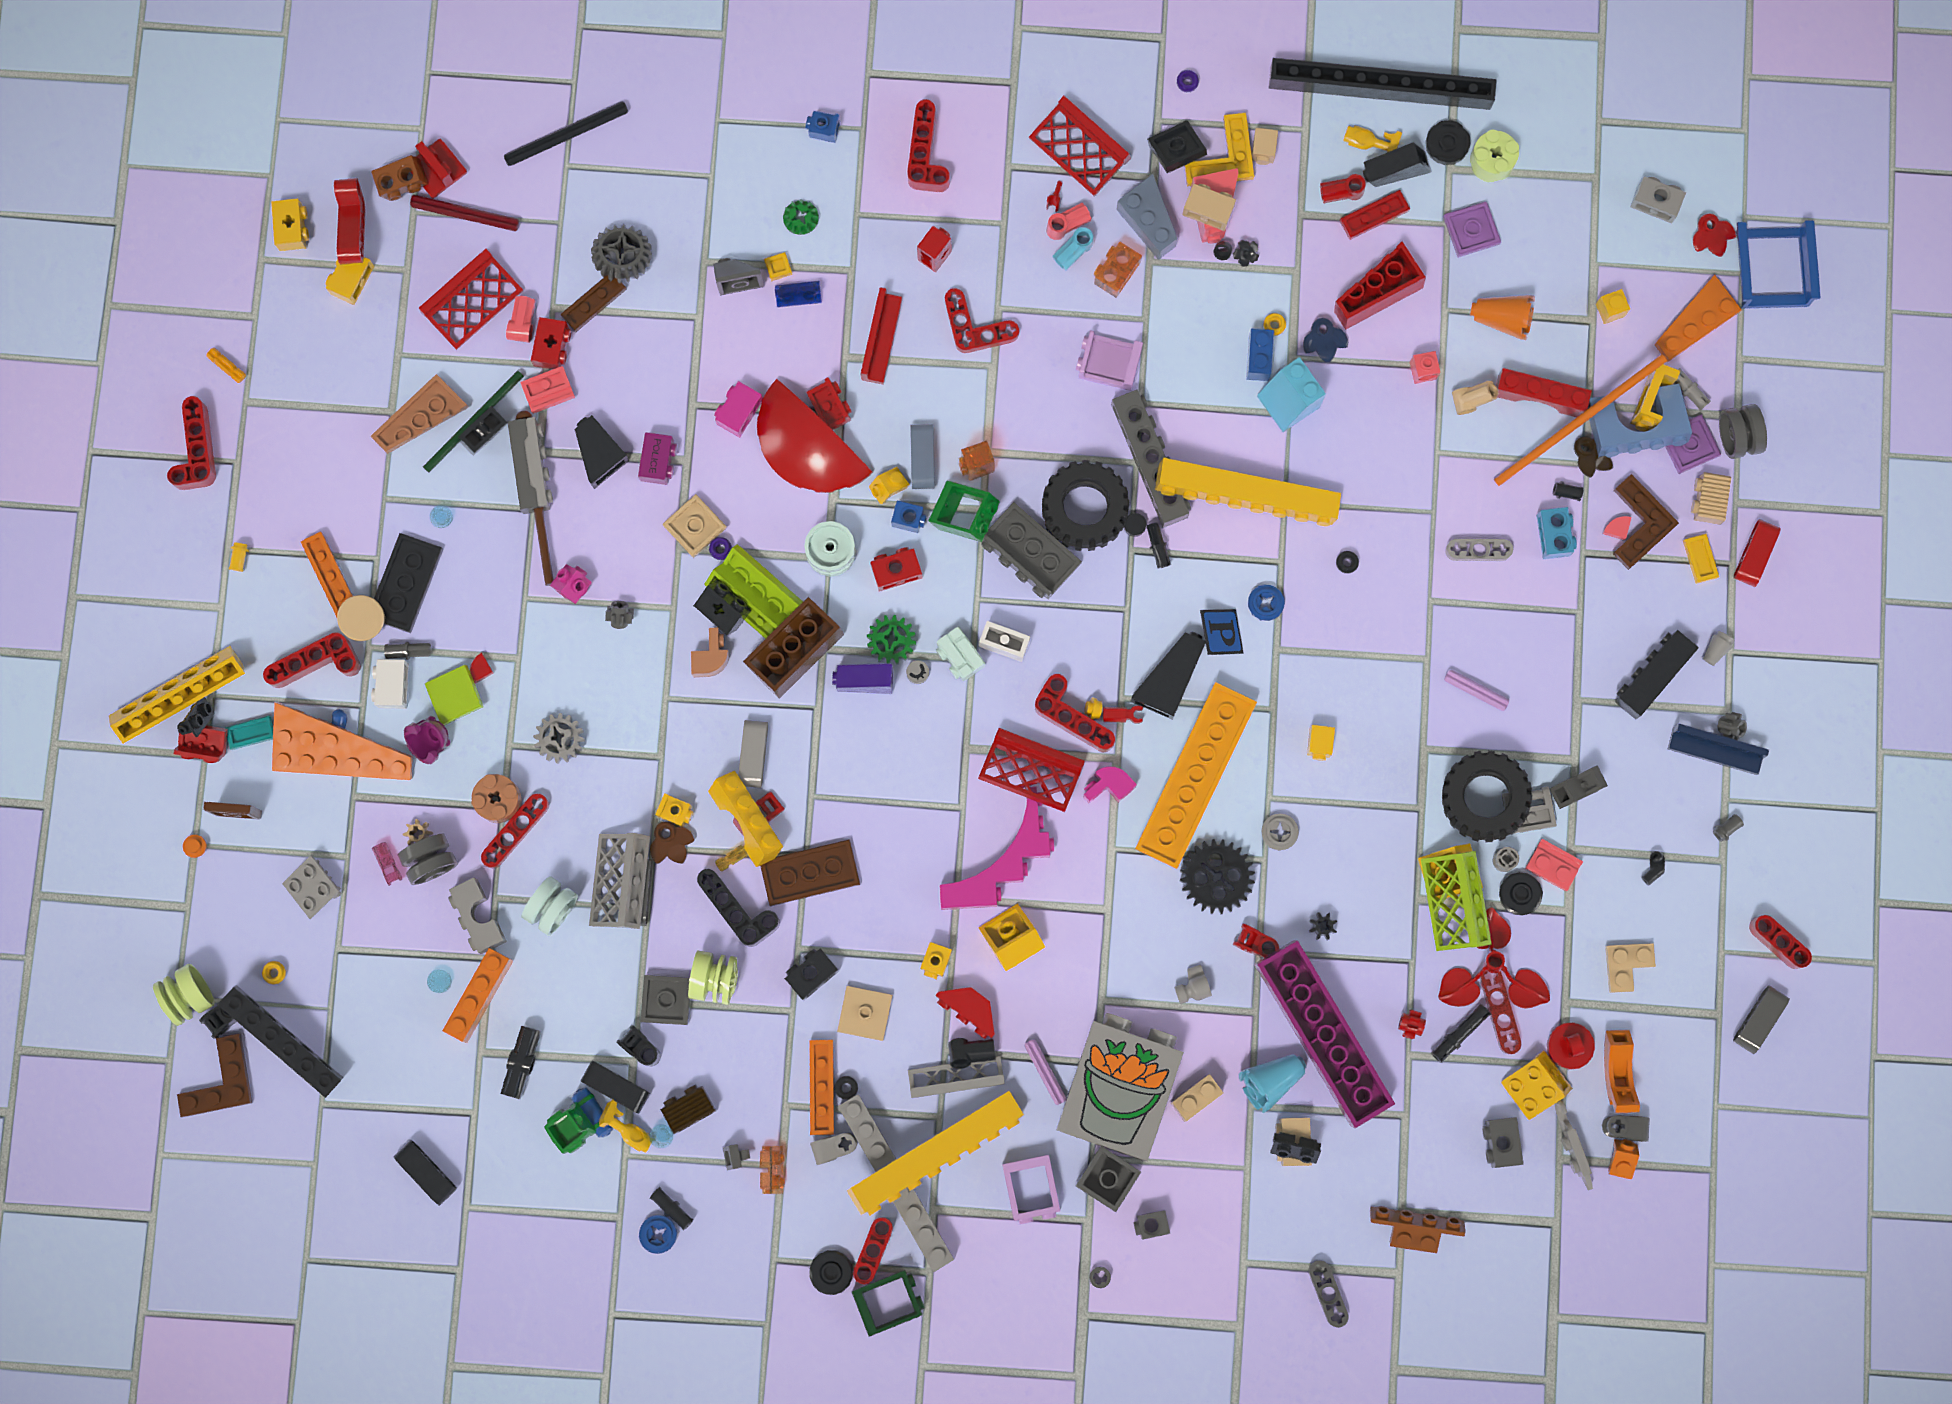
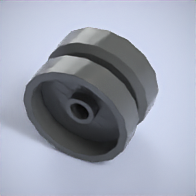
[1719,404,1767,459]
[397,834,458,886]

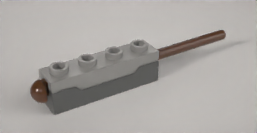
[507,410,554,586]

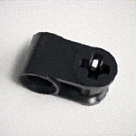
[199,1005,237,1039]
[616,1025,661,1067]

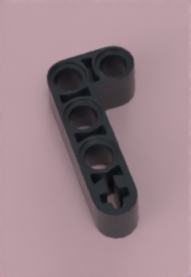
[697,869,780,947]

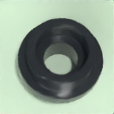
[1336,551,1359,574]
[835,1076,858,1100]

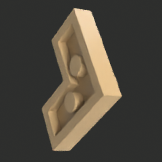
[1605,943,1656,993]

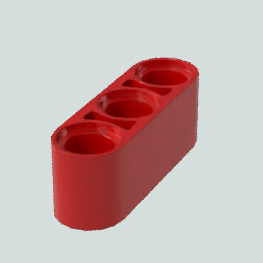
[1733,519,1781,588]
[1749,915,1812,969]
[853,1217,893,1284]

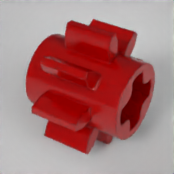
[1398,1009,1426,1040]

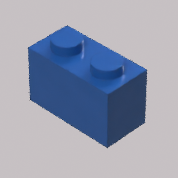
[1246,329,1274,381]

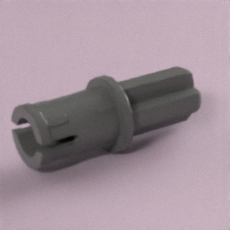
[384,642,432,660]

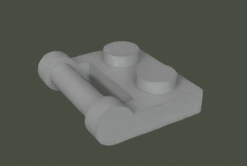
[1502,786,1557,835]

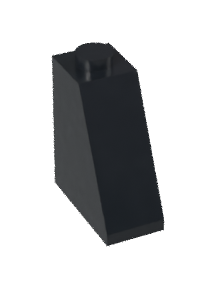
[1363,142,1432,187]
[574,415,629,489]

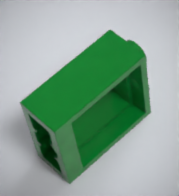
[928,481,1000,542]

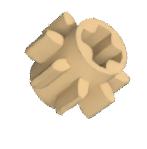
[403,819,434,846]

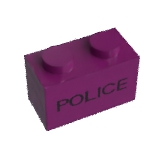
[638,432,677,485]

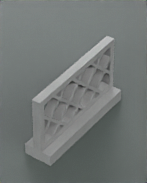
[589,833,650,929]

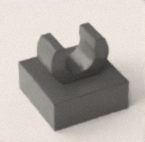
[722,1144,751,1171]

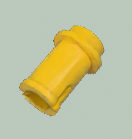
[229,542,249,572]

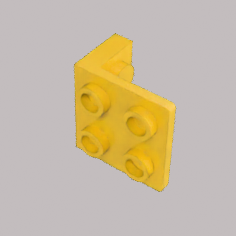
[1501,1050,1573,1120]

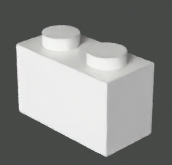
[979,621,1030,662]
[371,659,409,709]

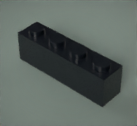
[1615,630,1699,720]

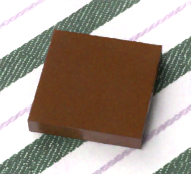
[203,802,262,820]

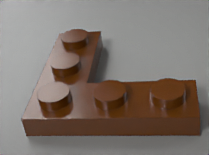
[1613,474,1679,570]
[177,1034,252,1118]

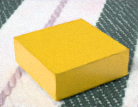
[764,252,792,282]

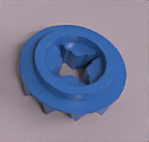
[1248,585,1285,621]
[639,1215,677,1254]

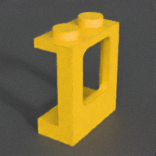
[1630,364,1680,432]

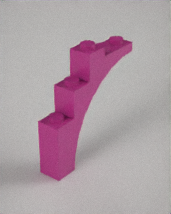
[940,786,1054,910]

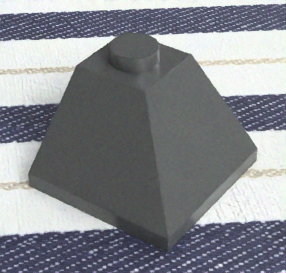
[713,258,764,296]

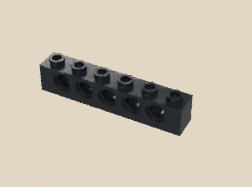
[217,985,344,1098]

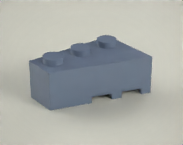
[1116,174,1178,260]

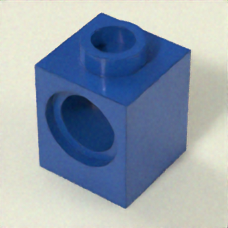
[891,500,927,533]

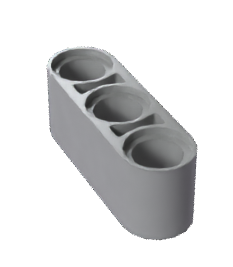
[738,720,768,788]

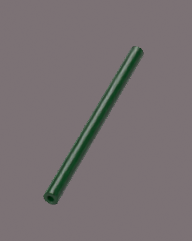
[423,370,524,473]

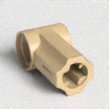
[1452,380,1498,415]

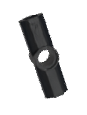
[500,1026,541,1099]

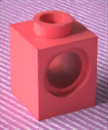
[1409,351,1441,384]

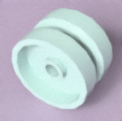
[804,521,856,577]
[521,876,579,936]

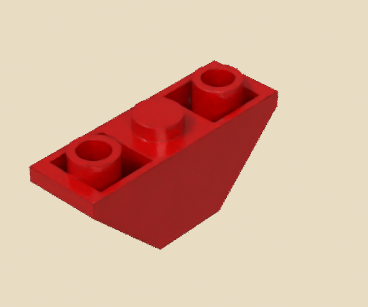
[935,987,995,1039]

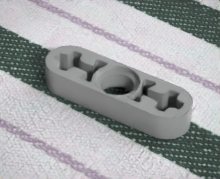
[1445,539,1513,561]

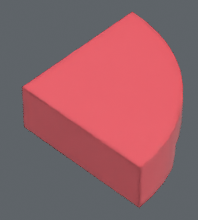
[1602,516,1632,540]

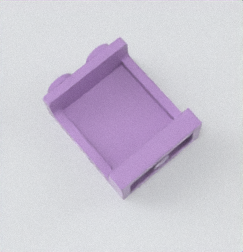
[1076,330,1143,391]

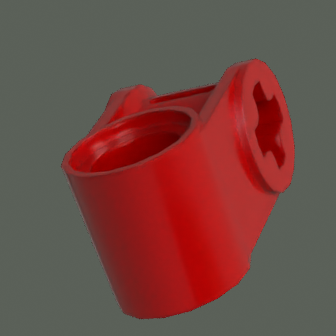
[1232,923,1279,959]

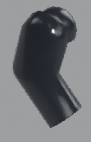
[1641,851,1665,886]

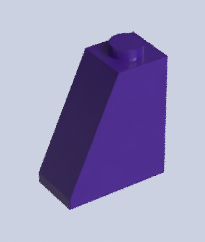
[832,664,893,694]

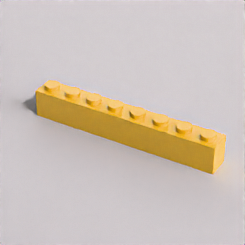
[1155,458,1341,527]
[847,1091,1024,1216]

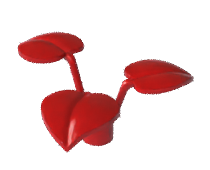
[1438,907,1550,1009]

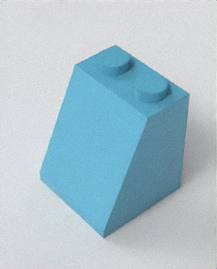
[1257,357,1326,432]

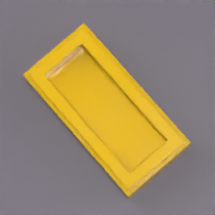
[1683,534,1719,584]

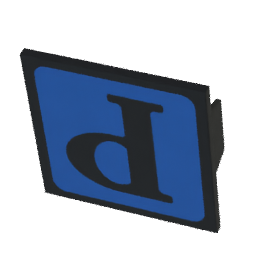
[1200,609,1244,655]

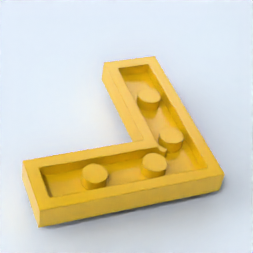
[1184,113,1254,187]

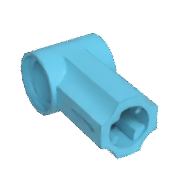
[1052,227,1093,271]

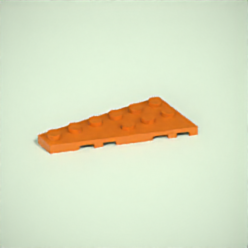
[272,701,413,780]

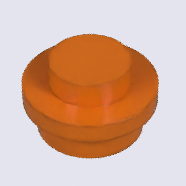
[183,835,207,858]

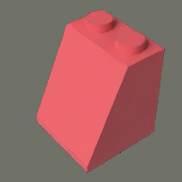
[1190,168,1239,244]

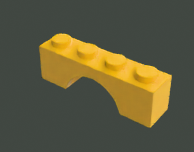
[708,770,783,867]

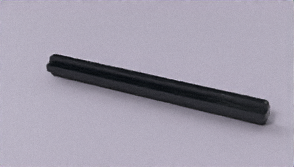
[503,101,628,166]

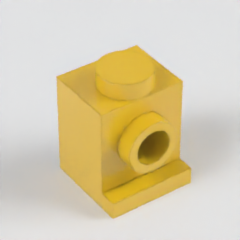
[655,793,694,827]

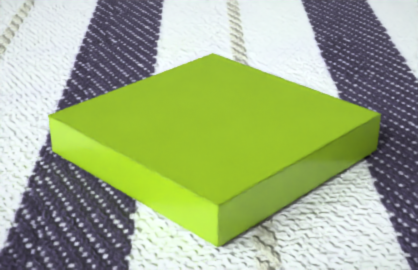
[424,664,484,726]

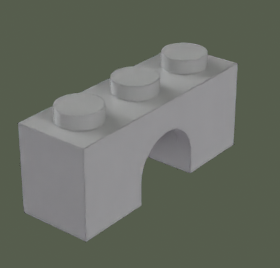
[448,877,507,954]

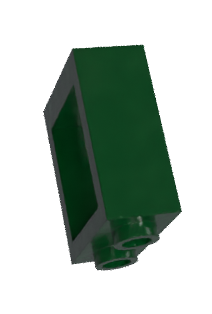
[852,1270,925,1337]

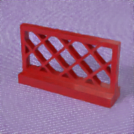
[1028,95,1131,197]
[418,248,523,350]
[978,728,1085,812]

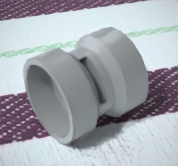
[1492,847,1519,872]

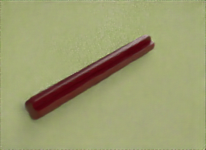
[410,195,519,231]

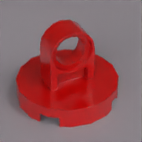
[1547,1022,1595,1070]

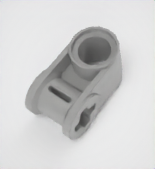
[810,1133,857,1165]

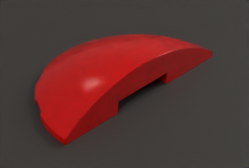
[757,379,873,493]

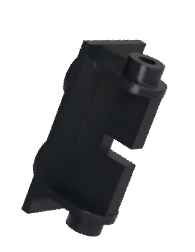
[177,697,215,738]
[1270,1131,1321,1164]

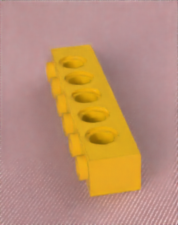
[109,646,245,744]

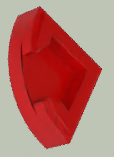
[470,652,494,684]

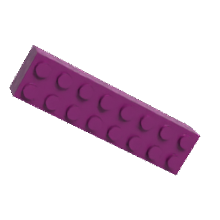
[1254,940,1395,1129]

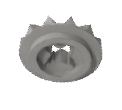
[1261,813,1299,851]

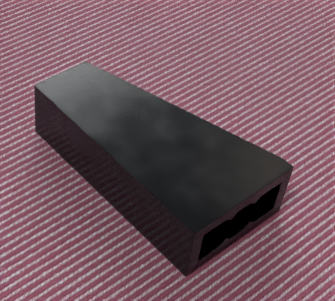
[1130,632,1206,720]

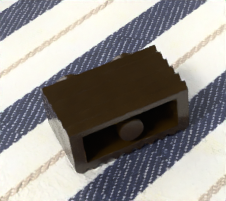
[660,1084,716,1134]

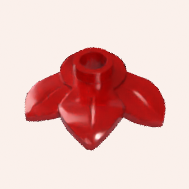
[1693,214,1736,257]

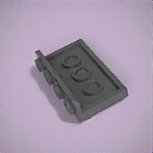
[981,502,1082,600]

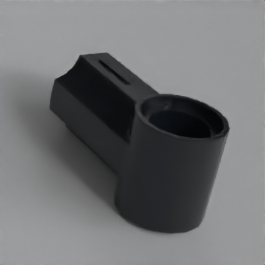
[948,1038,996,1069]

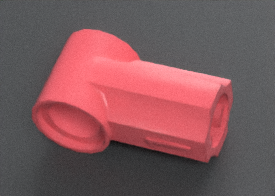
[1046,203,1092,240]
[506,296,536,343]

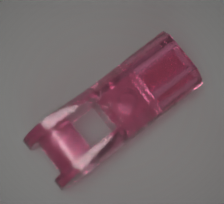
[372,842,403,886]

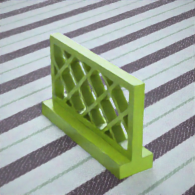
[1421,851,1491,951]

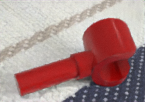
[1046,181,1063,212]

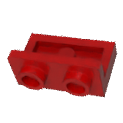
[806,377,852,430]
[174,725,228,763]

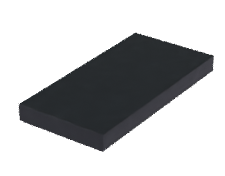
[374,533,443,634]

